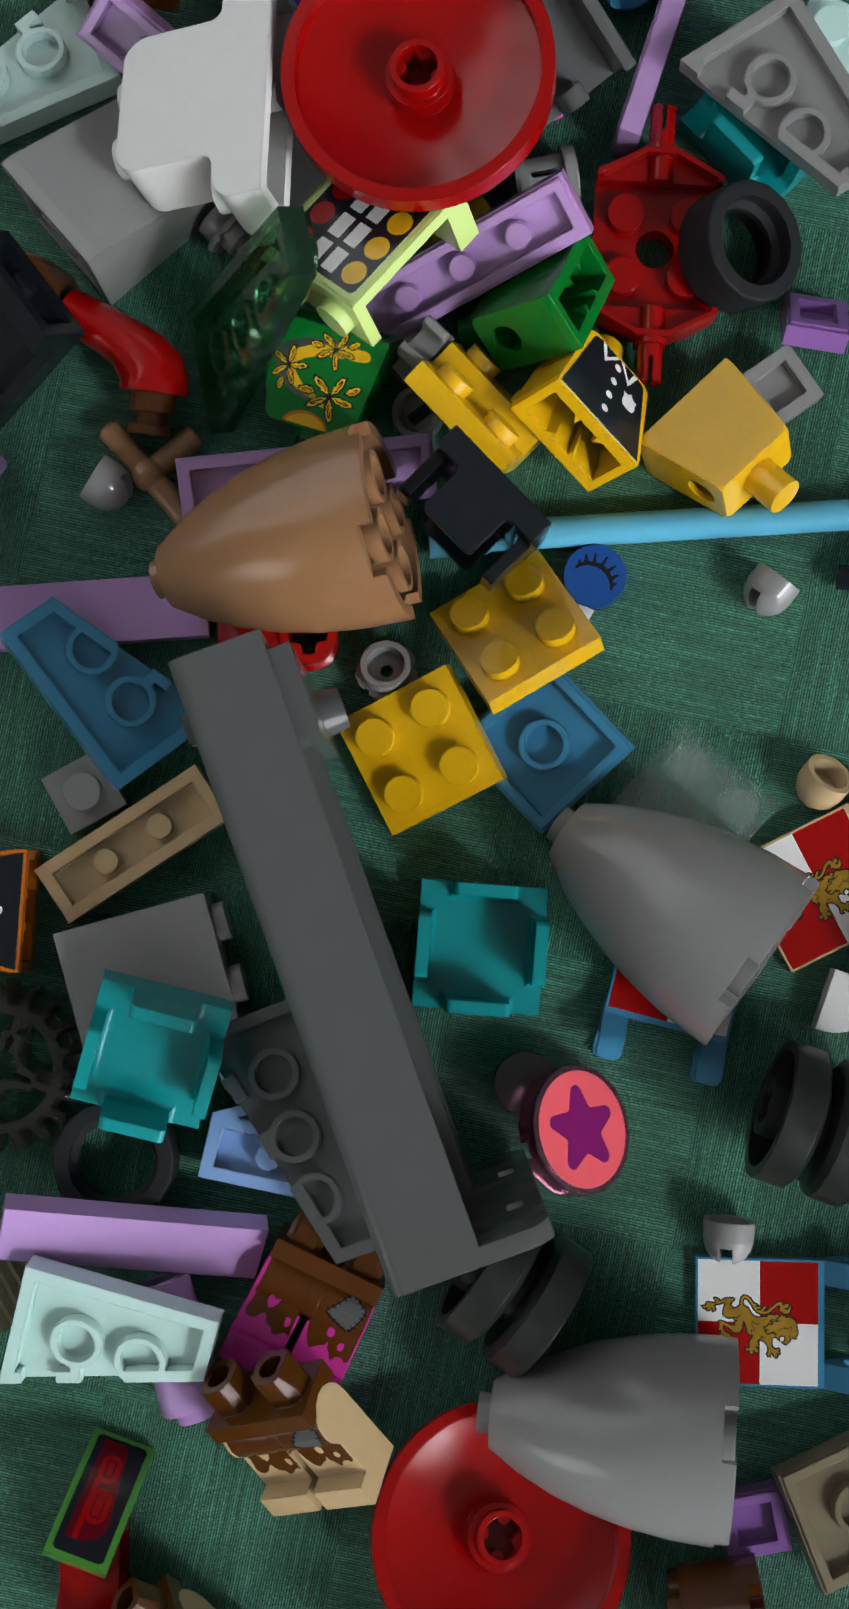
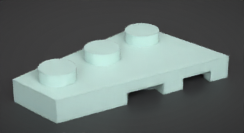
[0,0,122,145]
[0,1254,224,1384]

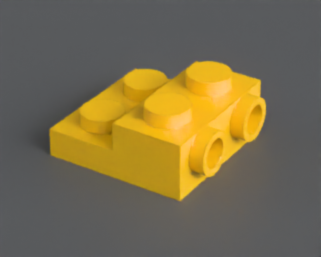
[404,342,541,474]

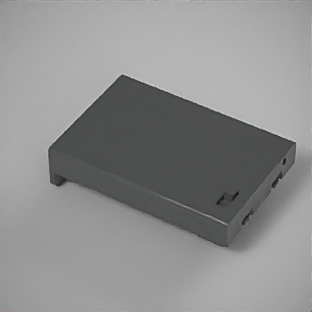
[168,629,555,1297]

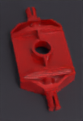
[592,104,725,387]

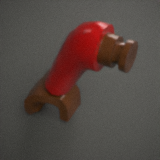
[25,252,189,438]

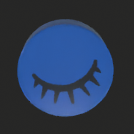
[562,544,627,610]

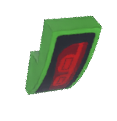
[42,1427,156,1579]

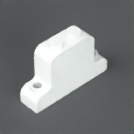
[112,0,298,237]

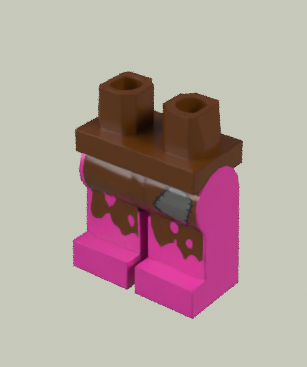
[217,1209,385,1386]

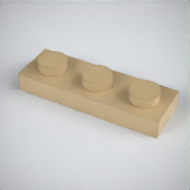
[34,765,225,923]

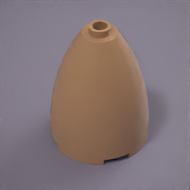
[149,421,422,633]

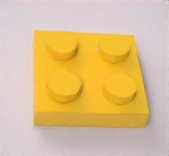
[429,549,604,715]
[340,664,508,836]

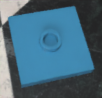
[479,673,636,835]

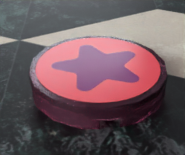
[518,1064,630,1197]

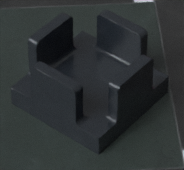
[398,425,552,592]

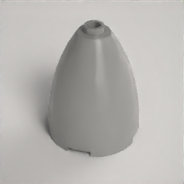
[546,803,820,1046]
[476,1333,740,1548]

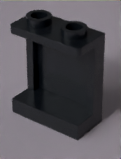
[0,230,86,430]

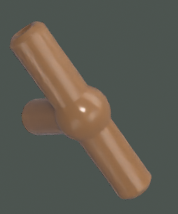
[99,421,202,525]

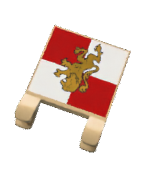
[759,801,849,973]

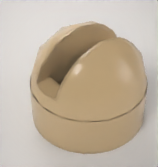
[795,754,849,810]

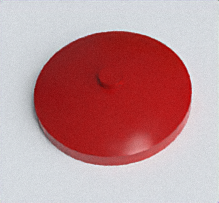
[280,0,557,212]
[369,1400,631,1609]

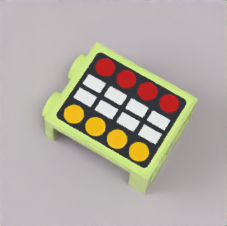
[263,179,479,347]

